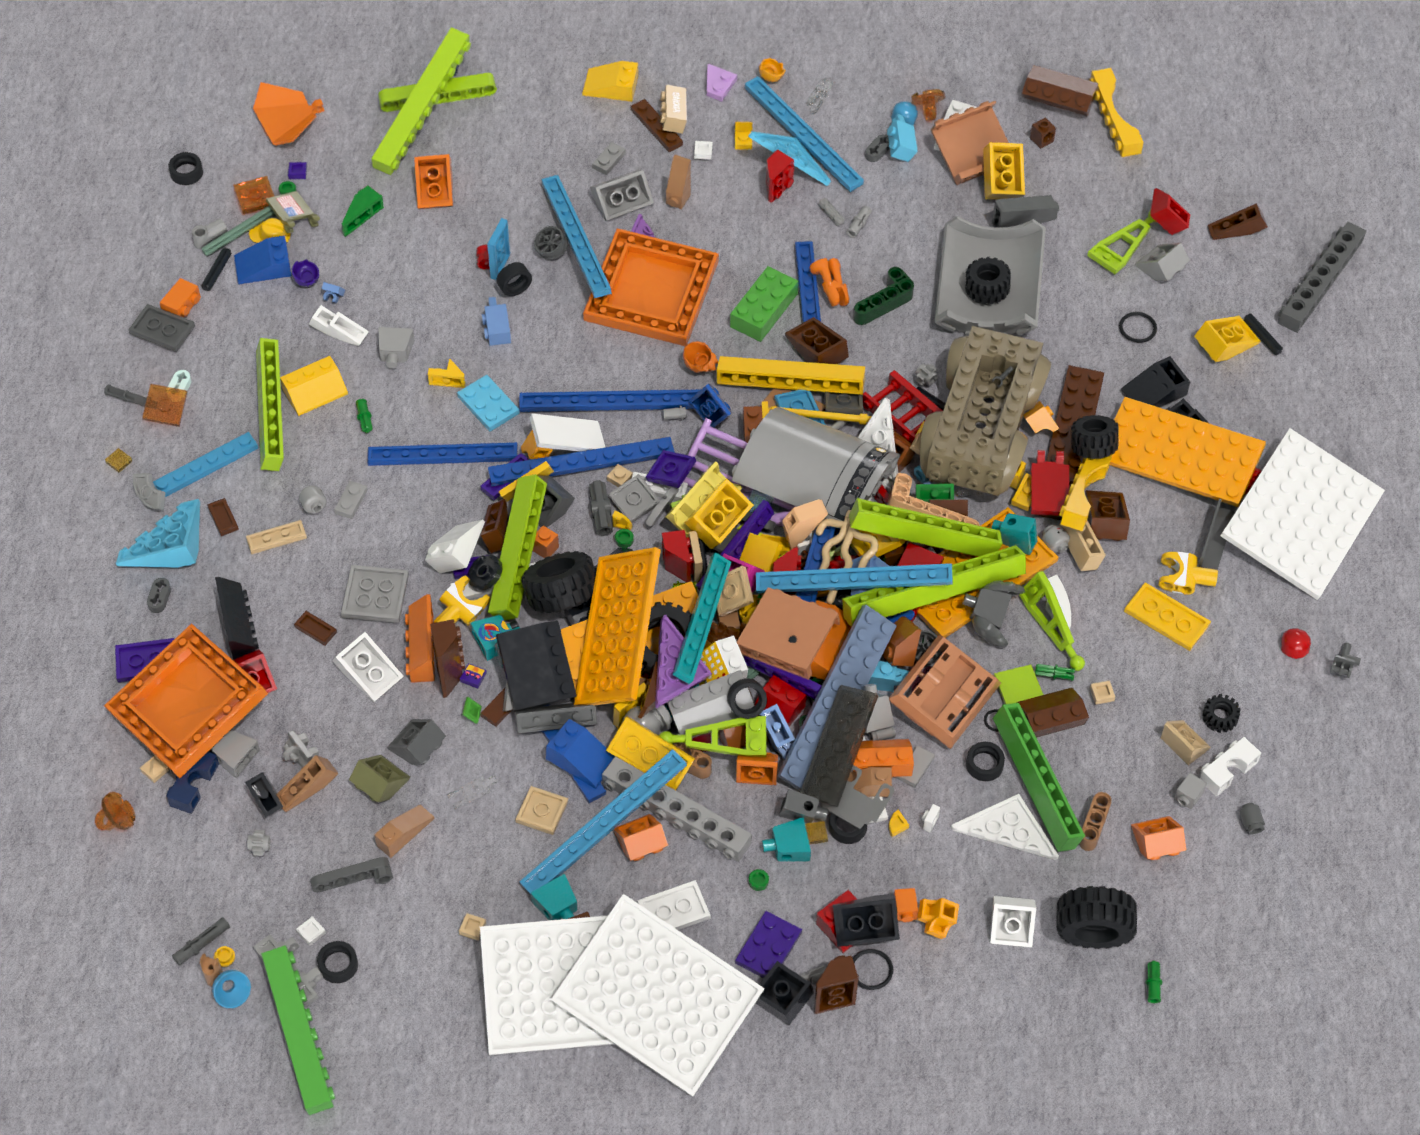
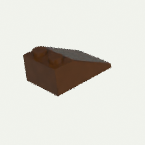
[785,317,849,364]
[1085,490,1130,541]

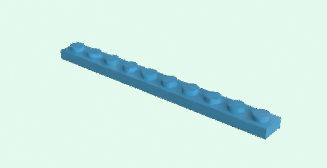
[745,76,864,192]
[541,175,612,298]
[756,564,953,593]
[520,749,687,895]

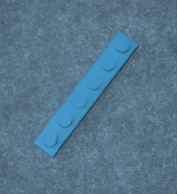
[153,432,259,497]

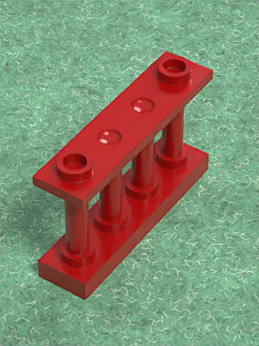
[862,370,942,443]

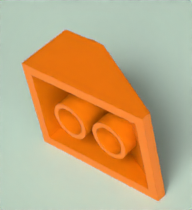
[414,154,453,209]

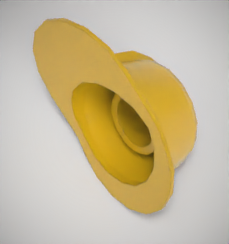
[249,218,291,243]

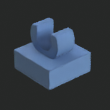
[322,282,345,303]

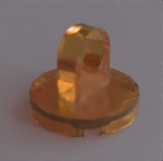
[911,89,945,121]
[95,792,136,830]

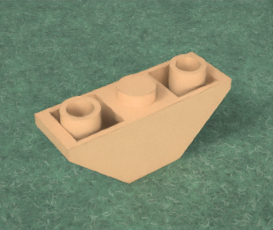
[782,499,828,549]

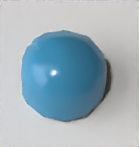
[891,101,918,125]

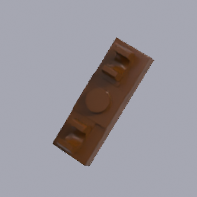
[707,622,747,644]

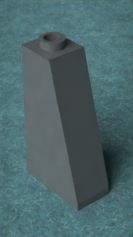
[992,195,1059,228]

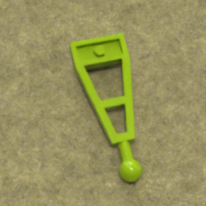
[1087,210,1157,274]
[1019,571,1085,671]
[659,716,767,757]

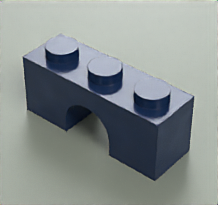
[166,752,219,814]

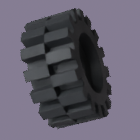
[1202,694,1241,733]

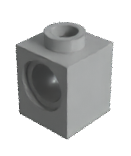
[1174,773,1207,810]

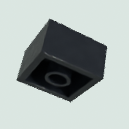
[756,961,814,1025]

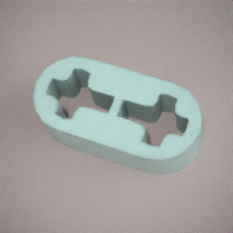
[167,370,191,403]

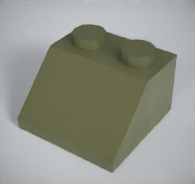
[349,755,410,803]

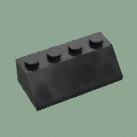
[215,577,259,660]

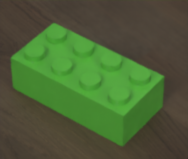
[730,266,798,342]

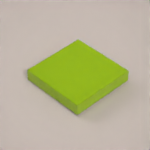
[994,664,1043,704]

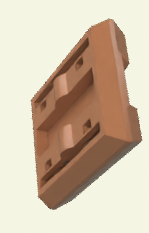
[889,634,1001,749]

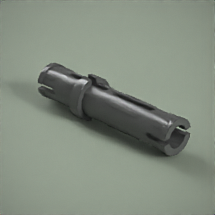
[172,917,230,966]

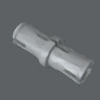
[846,206,872,238]

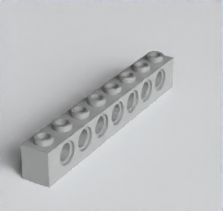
[602,756,752,862]

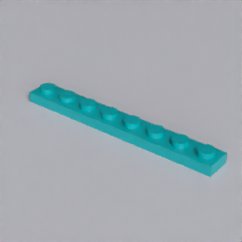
[672,552,731,684]

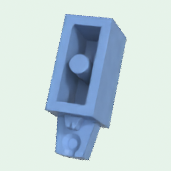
[482,297,511,346]
[759,704,795,760]

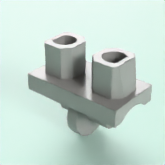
[283,730,319,768]

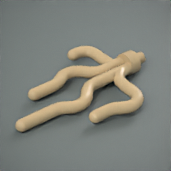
[816,510,879,604]

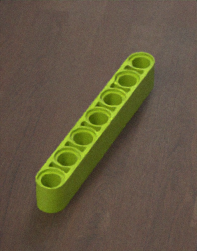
[378,73,497,112]

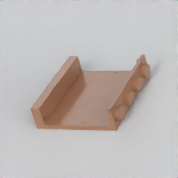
[931,101,1009,185]
[737,587,840,680]

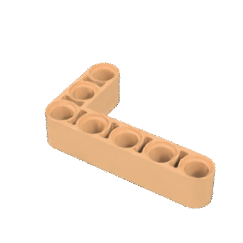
[887,473,980,526]

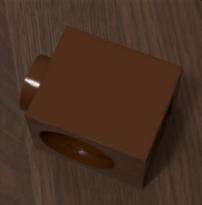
[1030,117,1056,149]

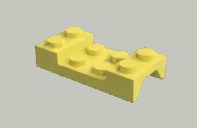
[665,461,743,539]

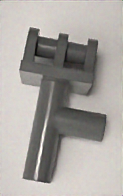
[1330,643,1361,678]

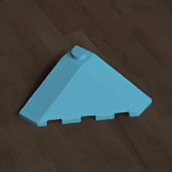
[116,499,200,568]

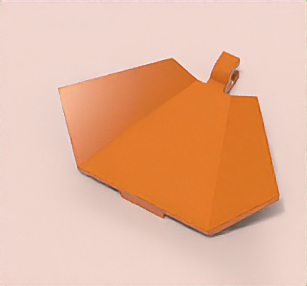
[253,82,324,145]

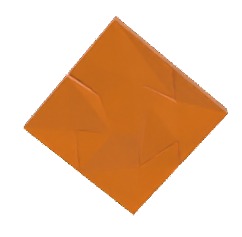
[583,228,719,346]
[104,623,268,778]

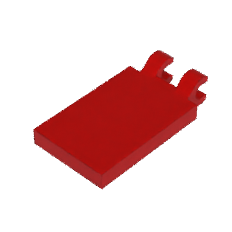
[1031,450,1069,516]

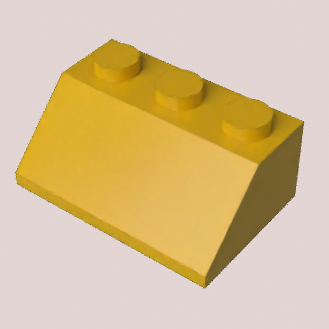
[280,356,348,416]

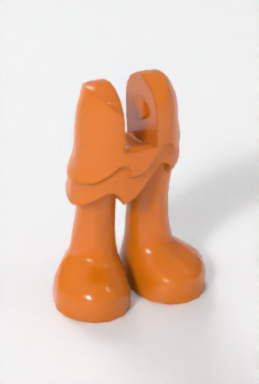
[809,258,850,306]

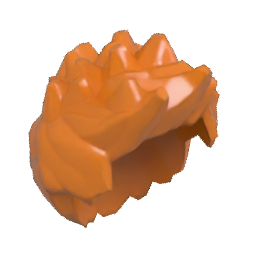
[683,341,719,373]

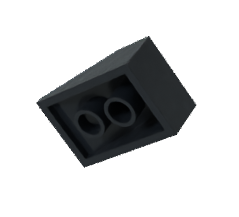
[833,894,900,947]

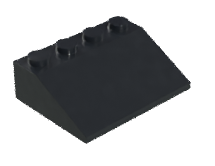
[496,620,577,711]

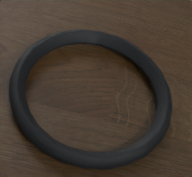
[1119,312,1157,343]
[853,949,893,990]

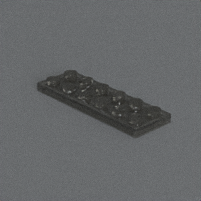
[800,685,878,807]

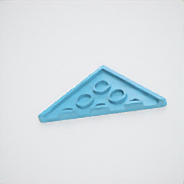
[749,131,831,186]

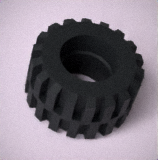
[965,257,1011,304]
[1071,415,1119,459]

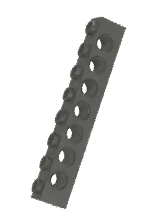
[1278,221,1367,333]

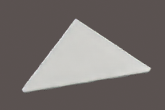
[858,398,898,492]
[951,794,1059,860]

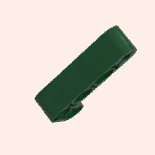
[853,267,914,325]

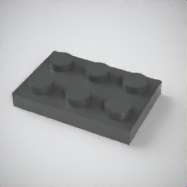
[128,304,195,352]

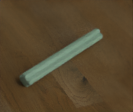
[202,206,275,256]

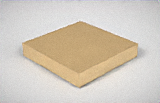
[689,531,702,584]
[717,566,754,617]
[515,786,569,835]

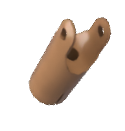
[200,954,223,987]

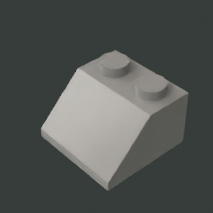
[1135,243,1190,282]

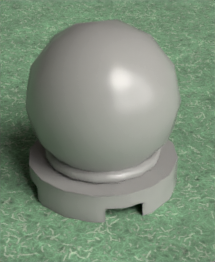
[622,702,673,735]

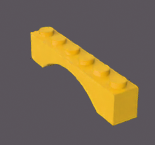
[1089,68,1144,157]
[1059,454,1113,531]

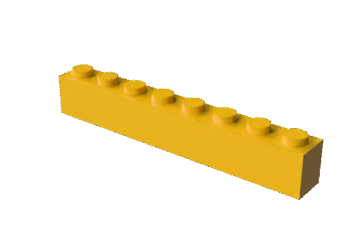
[717,356,865,395]

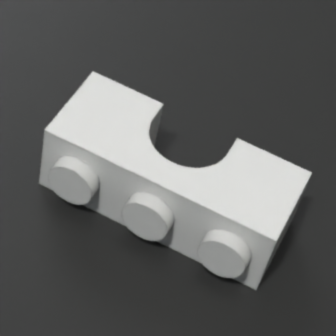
[1200,737,1261,797]

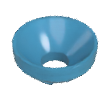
[212,970,251,1008]

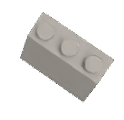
[590,170,654,221]

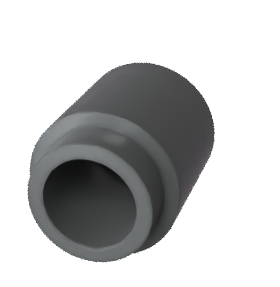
[1239,803,1265,835]

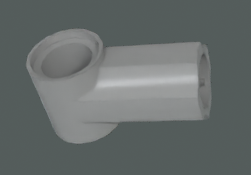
[192,218,228,249]

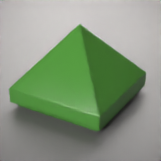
[462,697,482,724]

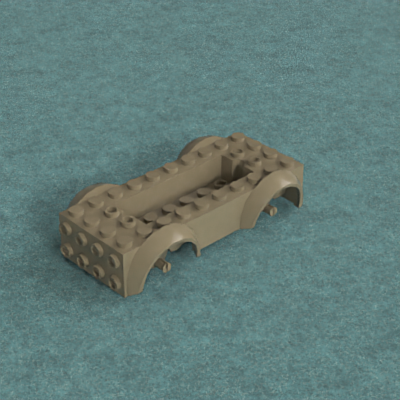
[920,326,1051,496]

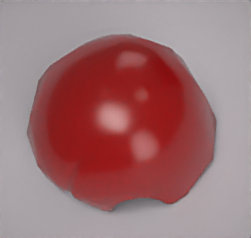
[1281,628,1311,659]

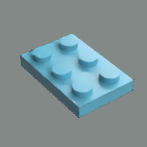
[457,375,520,432]

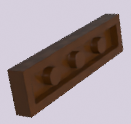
[631,99,683,152]

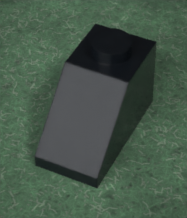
[245,772,283,817]

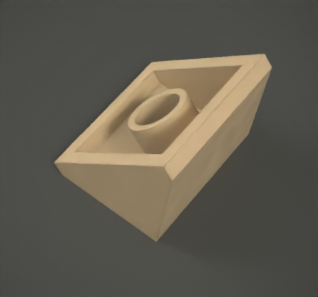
[1161,720,1211,765]

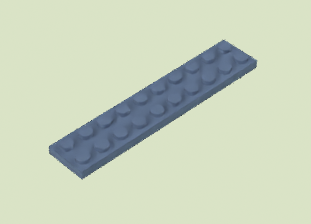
[777,605,897,796]

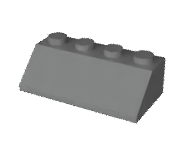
[667,670,755,738]

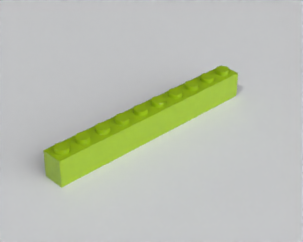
[371,27,471,175]
[842,545,1026,627]

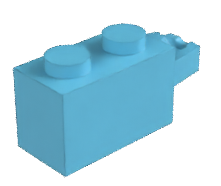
[887,114,918,162]
[868,661,910,692]

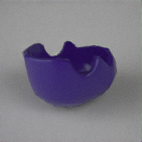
[292,259,319,287]

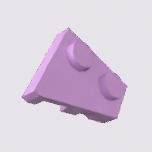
[707,64,737,102]

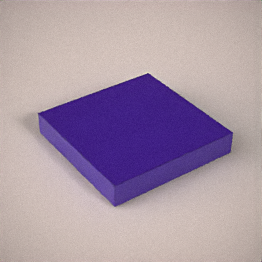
[646,450,696,488]

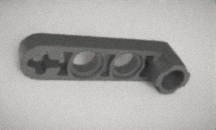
[310,857,393,892]

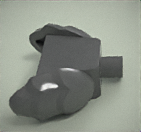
[962,580,1025,648]

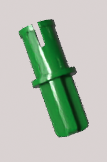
[355,399,373,433]
[1035,664,1075,681]
[1146,961,1163,1003]

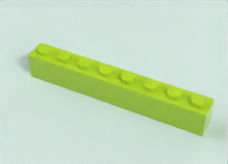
[256,338,284,471]
[488,474,547,620]
[849,498,1003,556]

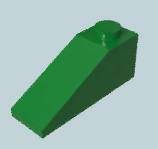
[341,185,384,237]

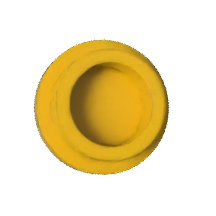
[214,946,235,967]

